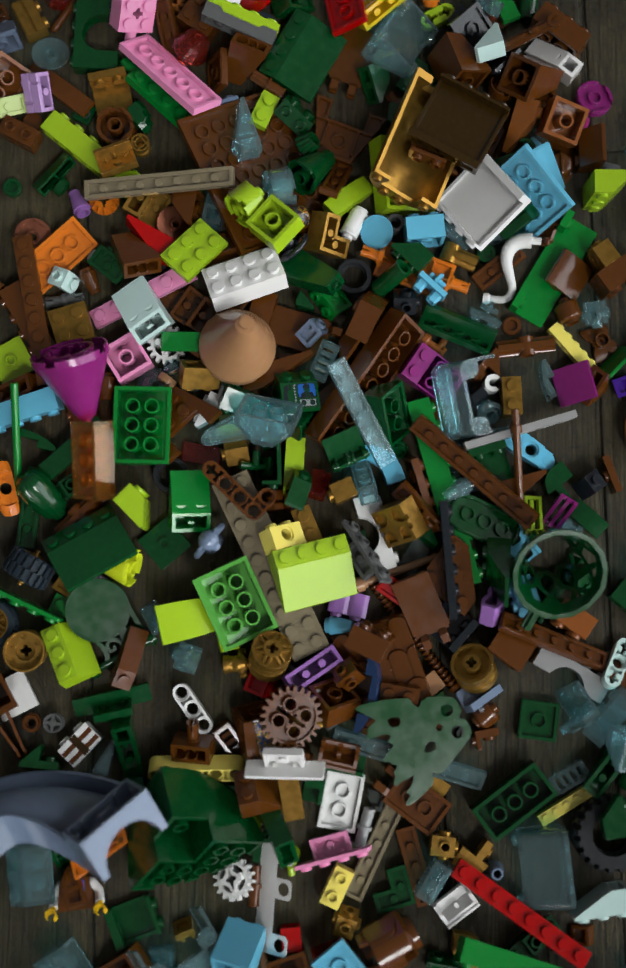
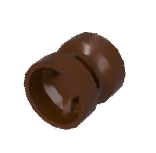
[265,490,285,512]

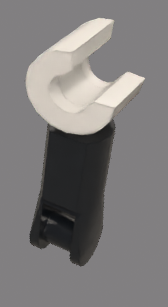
[455,374,500,416]

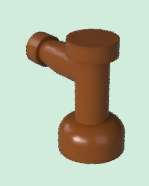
[420,332,448,356]

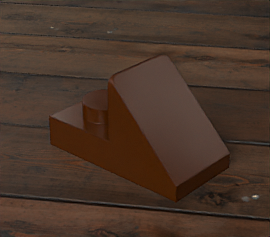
[468,348,500,383]

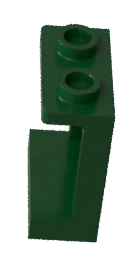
[103,891,165,951]

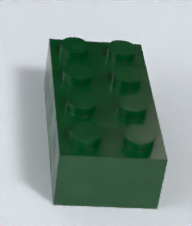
[469,759,558,842]

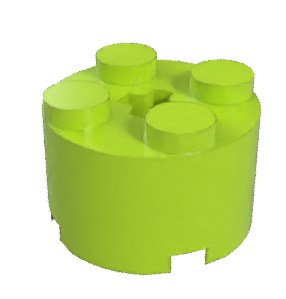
[224,180,265,228]

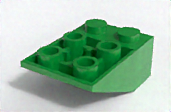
[168,470,211,533]

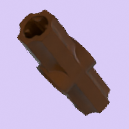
[496,335,555,359]
[53,488,107,533]

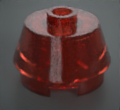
[172,28,210,67]

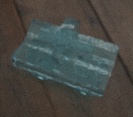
[469,301,502,329]

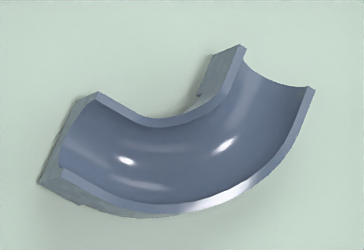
[0,770,168,882]

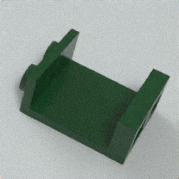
[261,437,282,490]

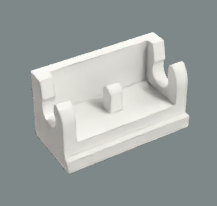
[432,883,480,930]

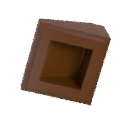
[570,923,594,947]

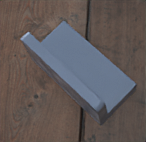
[455,684,504,713]

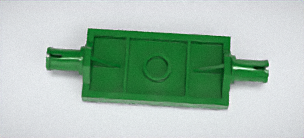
[119,57,192,129]

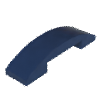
[353,658,382,733]

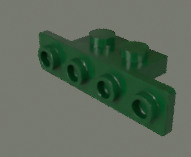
[72,682,152,723]

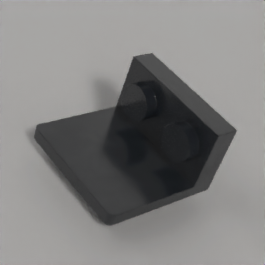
[431,601,480,653]

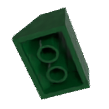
[362,380,411,449]

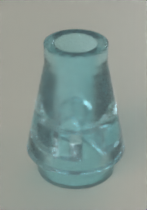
[442,477,473,502]

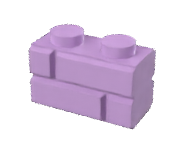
[21,71,54,113]

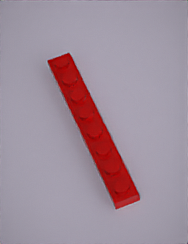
[449,858,593,968]

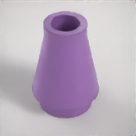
[68,189,91,219]

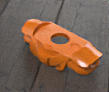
[0,461,20,517]

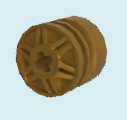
[3,629,48,673]
[248,631,293,682]

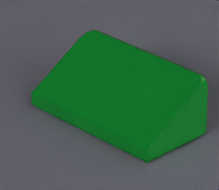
[600,345,626,379]

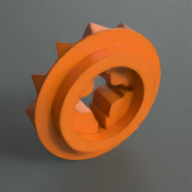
[89,198,120,216]

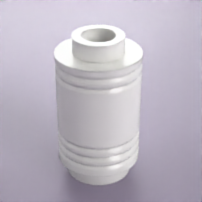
[340,205,368,242]

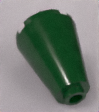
[285,149,336,196]

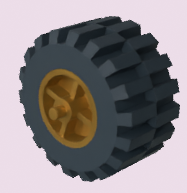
[2,546,56,590]

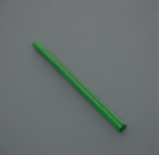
[10,382,22,496]

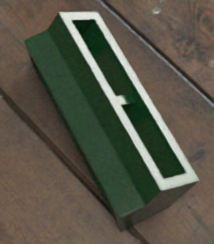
[32,152,76,197]

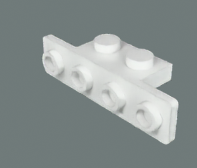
[244,747,326,780]

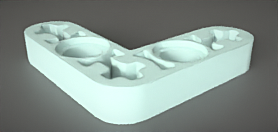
[601,638,626,690]

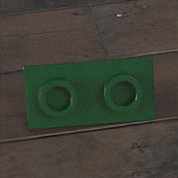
[425,949,464,968]

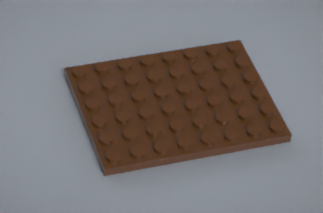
[176,90,342,256]

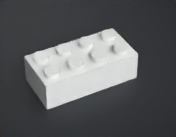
[201,247,289,313]

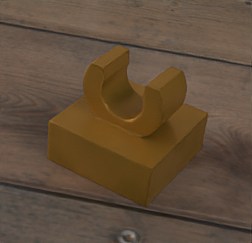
[172,915,196,943]

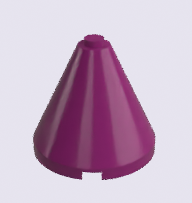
[30,337,109,422]

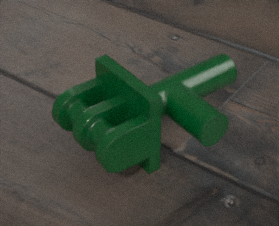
[238,451,277,478]

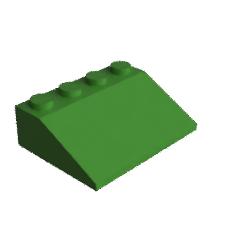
[192,555,278,652]

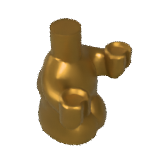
[223,648,248,678]

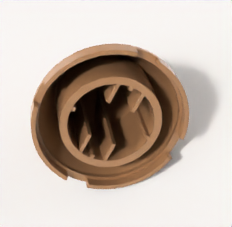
[198,309,276,385]

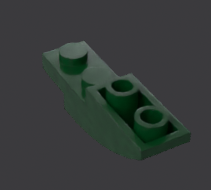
[504,914,563,957]

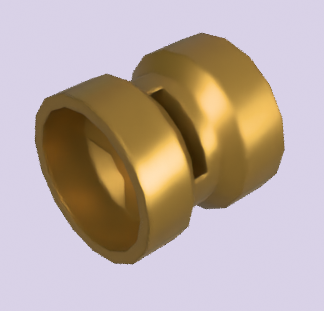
[130,133,151,158]

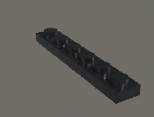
[438,500,461,620]

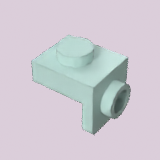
[47,266,80,294]

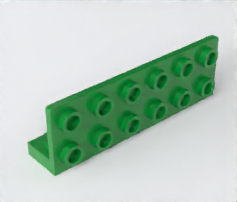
[508,209,597,328]
[0,587,67,624]

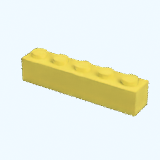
[546,322,596,368]
[535,785,593,827]

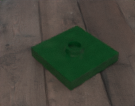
[138,517,192,571]
[516,698,560,743]

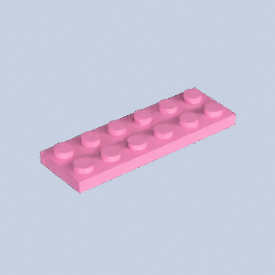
[119,34,222,116]

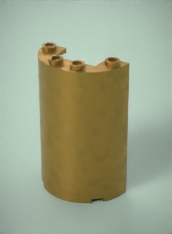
[369,67,455,212]

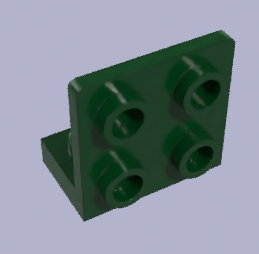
[467,439,513,489]

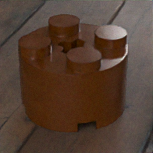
[96,107,137,146]

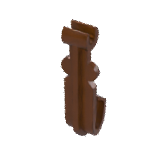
[504,13,562,53]

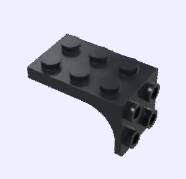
[447,1,522,75]

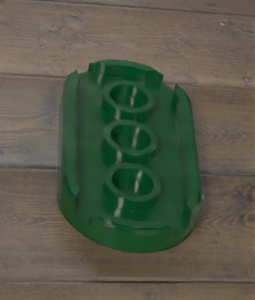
[449,494,520,545]

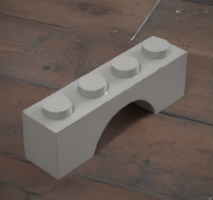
[530,647,608,704]

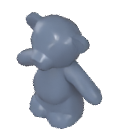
[194,522,225,559]

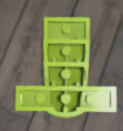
[154,598,240,653]

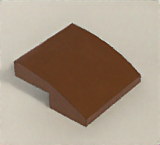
[545,248,593,300]

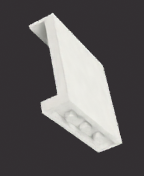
[437,154,531,251]

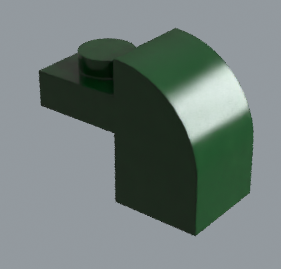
[542,461,573,505]

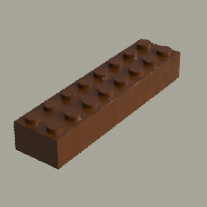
[304,307,425,449]

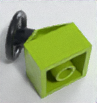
[245,194,308,262]

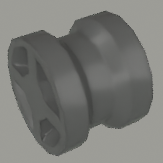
[43,713,65,733]

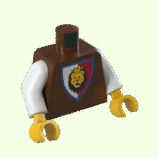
[44,864,108,922]

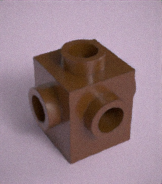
[331,656,366,692]

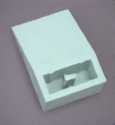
[111,276,175,345]
[566,880,626,924]

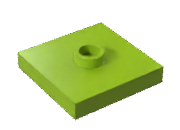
[0,336,34,384]

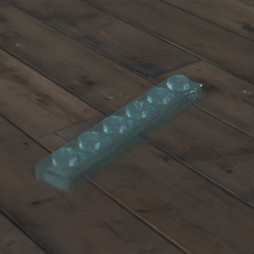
[326,357,397,469]

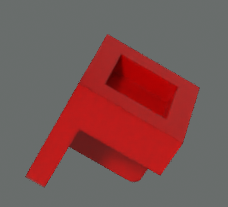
[280,922,302,953]

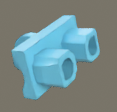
[412,270,448,306]

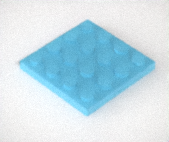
[500,143,575,250]

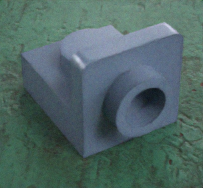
[295,317,329,348]

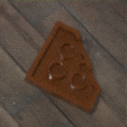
[426,535,476,616]

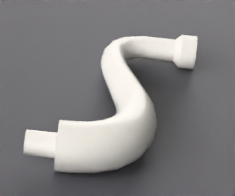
[483,233,542,304]

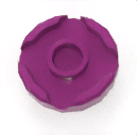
[575,81,613,117]

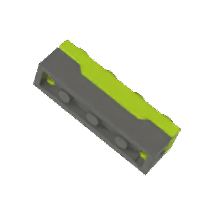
[201,0,280,52]

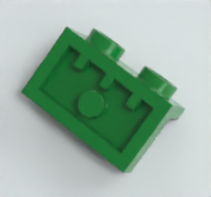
[308,289,352,322]

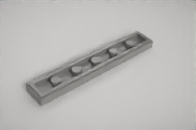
[462,409,578,451]

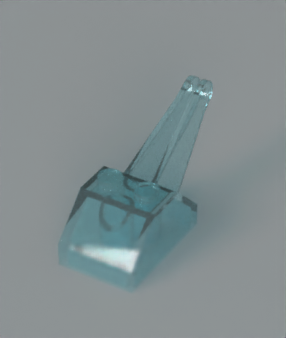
[201,393,303,448]

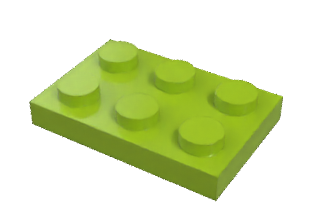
[161,218,228,283]

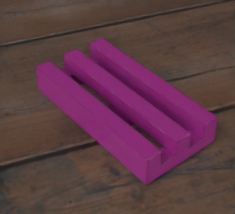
[543,493,578,529]

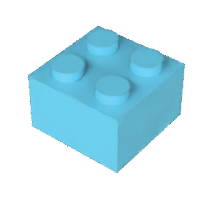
[403,212,446,248]

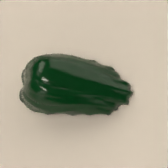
[16,466,67,521]

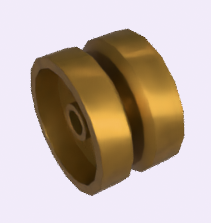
[450,643,498,694]

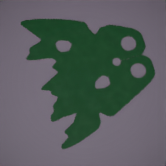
[356,696,471,806]

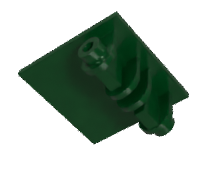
[321,425,370,473]

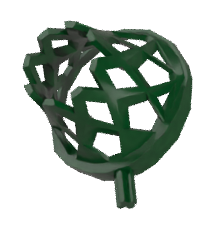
[510,526,608,631]

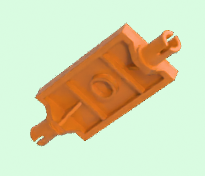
[360,241,471,302]

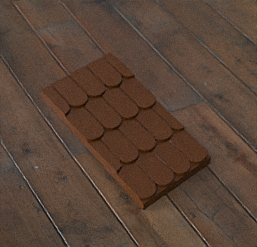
[331,611,443,757]

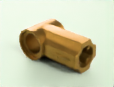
[439,241,479,273]

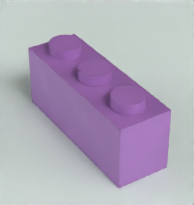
[281,644,343,689]

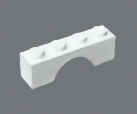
[352,493,399,569]

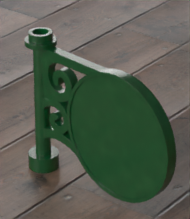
[65,578,159,679]

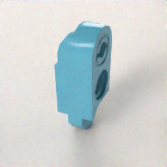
[505,433,555,470]

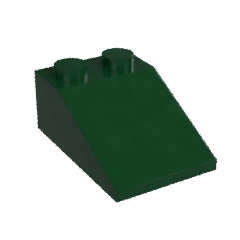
[483,537,511,607]

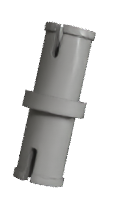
[353,806,376,847]

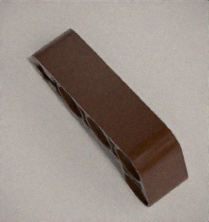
[202,461,276,521]

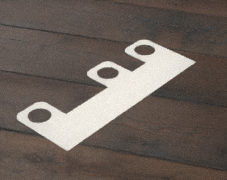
[255,843,294,958]

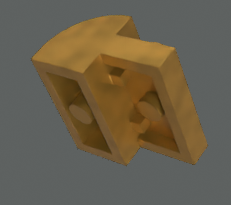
[122,193,172,228]

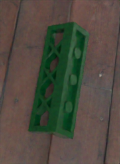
[418,303,498,357]

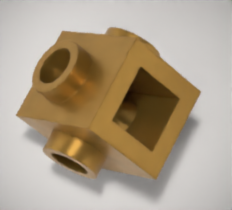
[428,830,459,860]
[332,904,362,941]

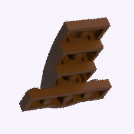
[160,285,249,360]

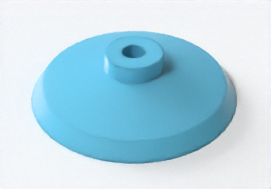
[360,215,393,249]

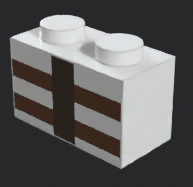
[58,721,104,767]

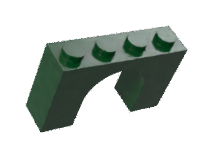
[69,0,121,75]

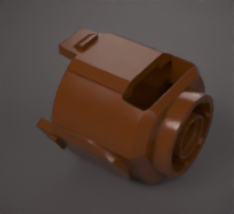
[354,911,423,968]

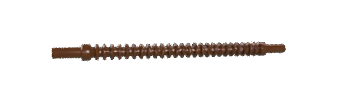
[357,572,461,694]

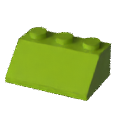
[582,169,626,212]
[113,483,151,531]
[40,622,102,689]

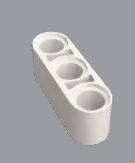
[172,683,213,734]

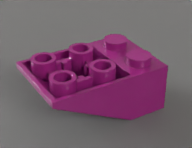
[397,342,467,407]

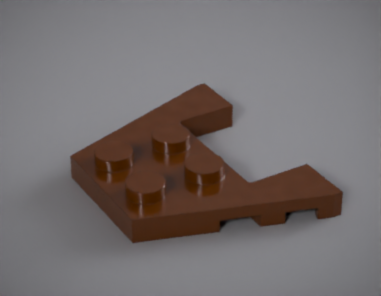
[316,94,386,165]
[169,386,223,465]

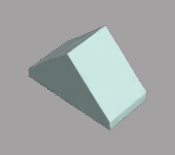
[474,22,506,63]

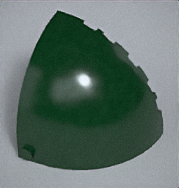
[128,766,264,891]

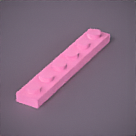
[89,269,198,330]

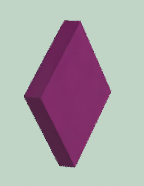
[551,360,598,408]

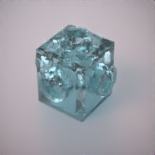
[581,300,611,329]
[171,642,203,675]

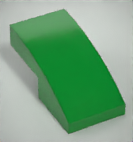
[161,332,201,352]

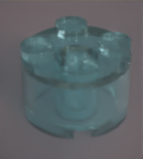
[261,166,297,206]

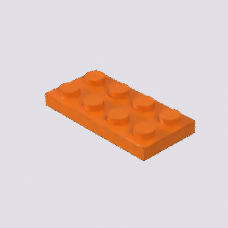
[16,216,99,295]

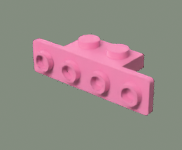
[294,829,372,873]

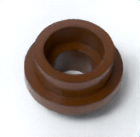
[22,712,42,732]

